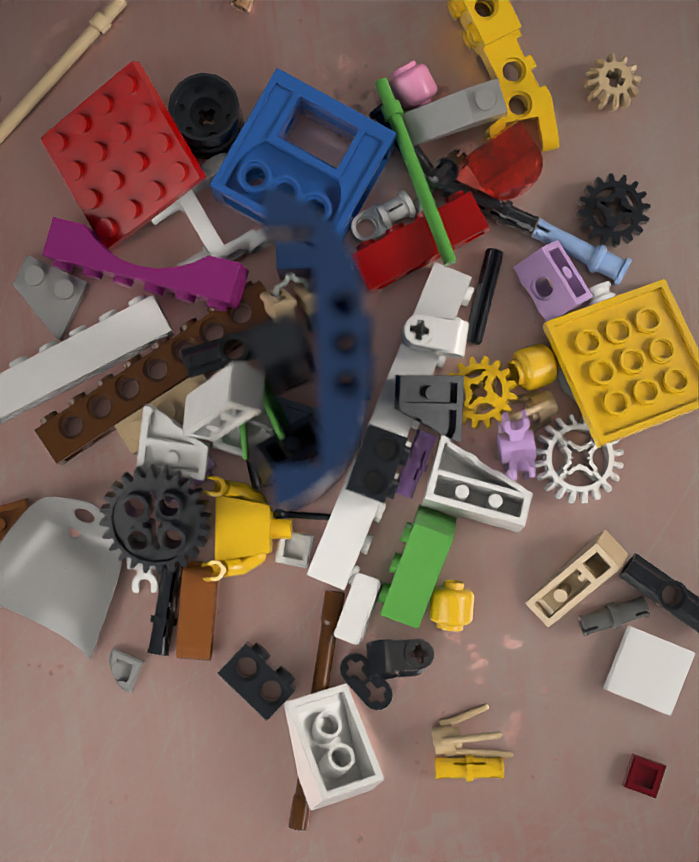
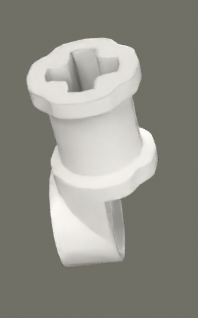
[351,190,417,244]

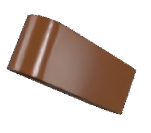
[176,561,218,661]

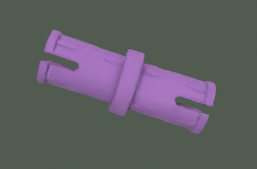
[396,429,437,499]

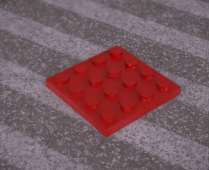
[40,61,207,250]

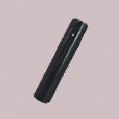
[466,248,503,345]

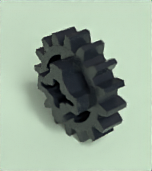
[576,173,651,248]

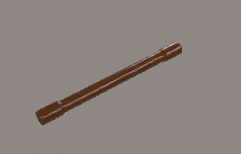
[288,590,345,831]

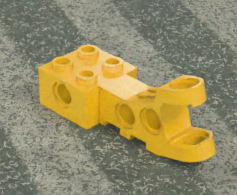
[446,0,559,162]

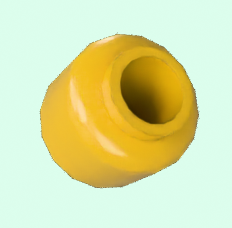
[508,343,560,391]
[429,579,475,631]

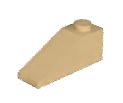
[526,530,628,628]

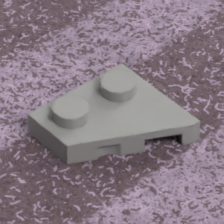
[13,255,89,341]

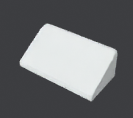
[334,573,383,645]

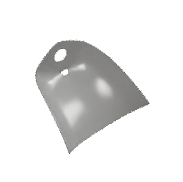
[0,496,123,659]

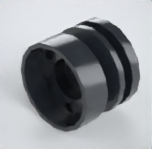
[168,73,244,159]

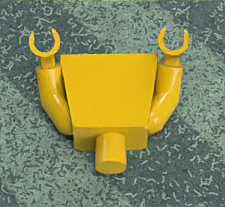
[201,475,292,582]

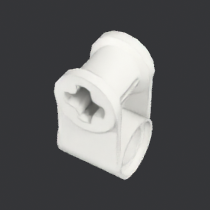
[401,315,469,358]

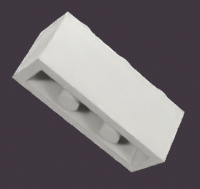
[182,362,264,442]

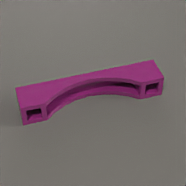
[42,217,249,312]

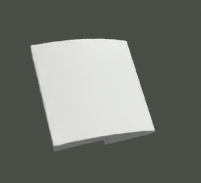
[603,625,695,716]

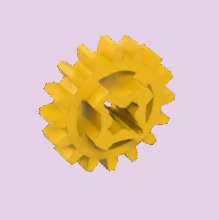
[448,356,518,430]

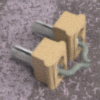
[260,272,316,332]

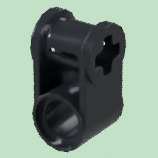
[366,639,434,680]

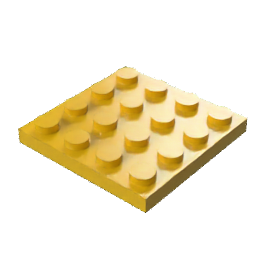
[542,279,699,448]

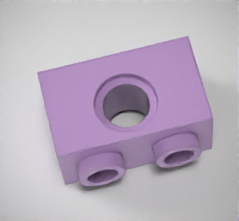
[513,240,593,321]

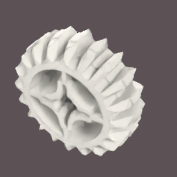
[535,413,624,504]

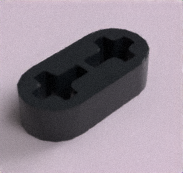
[340,652,393,710]

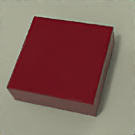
[622,753,667,798]

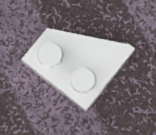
[136,404,210,481]

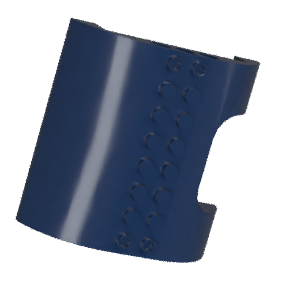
[263,187,374,511]

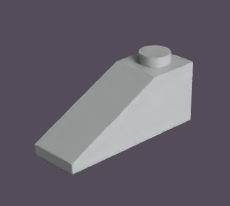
[402,78,508,147]

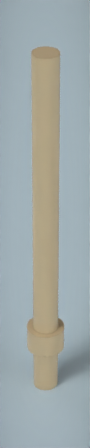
[0,0,128,144]

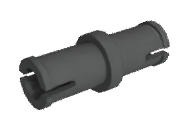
[578,596,650,636]

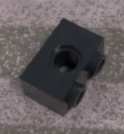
[247,413,321,487]

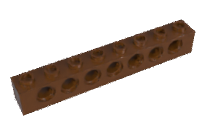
[34,280,273,465]

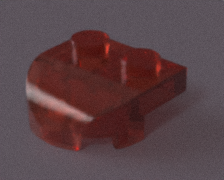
[463,119,543,200]

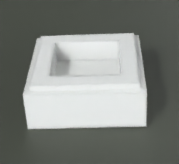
[274,531,314,568]

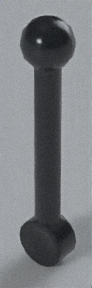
[273,508,331,521]

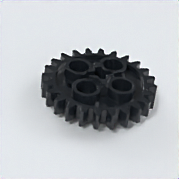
[99,464,212,575]

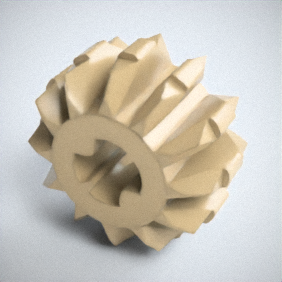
[584,53,642,112]

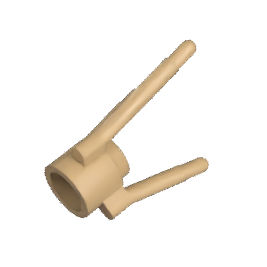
[481,389,559,460]
[432,704,514,758]

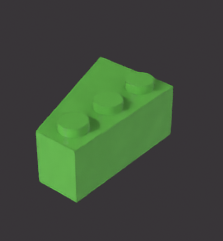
[377,504,457,629]

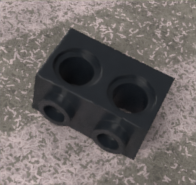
[345,424,412,504]
[217,641,296,721]

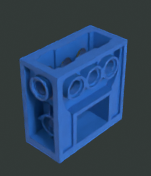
[210,68,396,248]

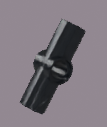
[181,328,257,378]
[619,553,699,633]

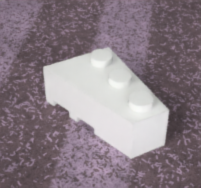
[421,434,533,533]

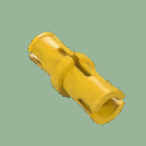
[435,754,504,782]

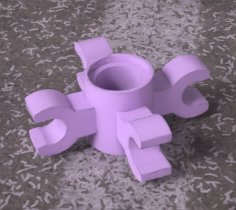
[497,410,536,480]

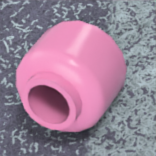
[389,60,437,110]

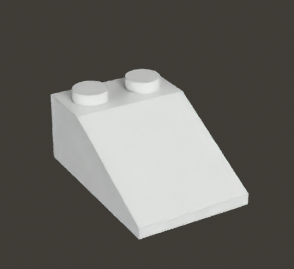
[284,683,384,811]

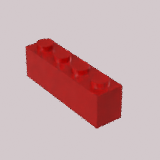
[352,190,491,294]

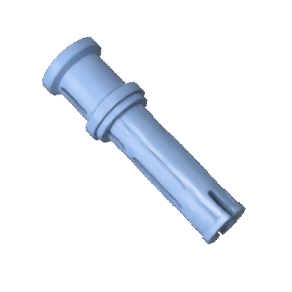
[531,219,632,286]

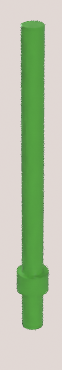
[375,78,457,266]

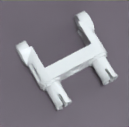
[152,153,273,266]

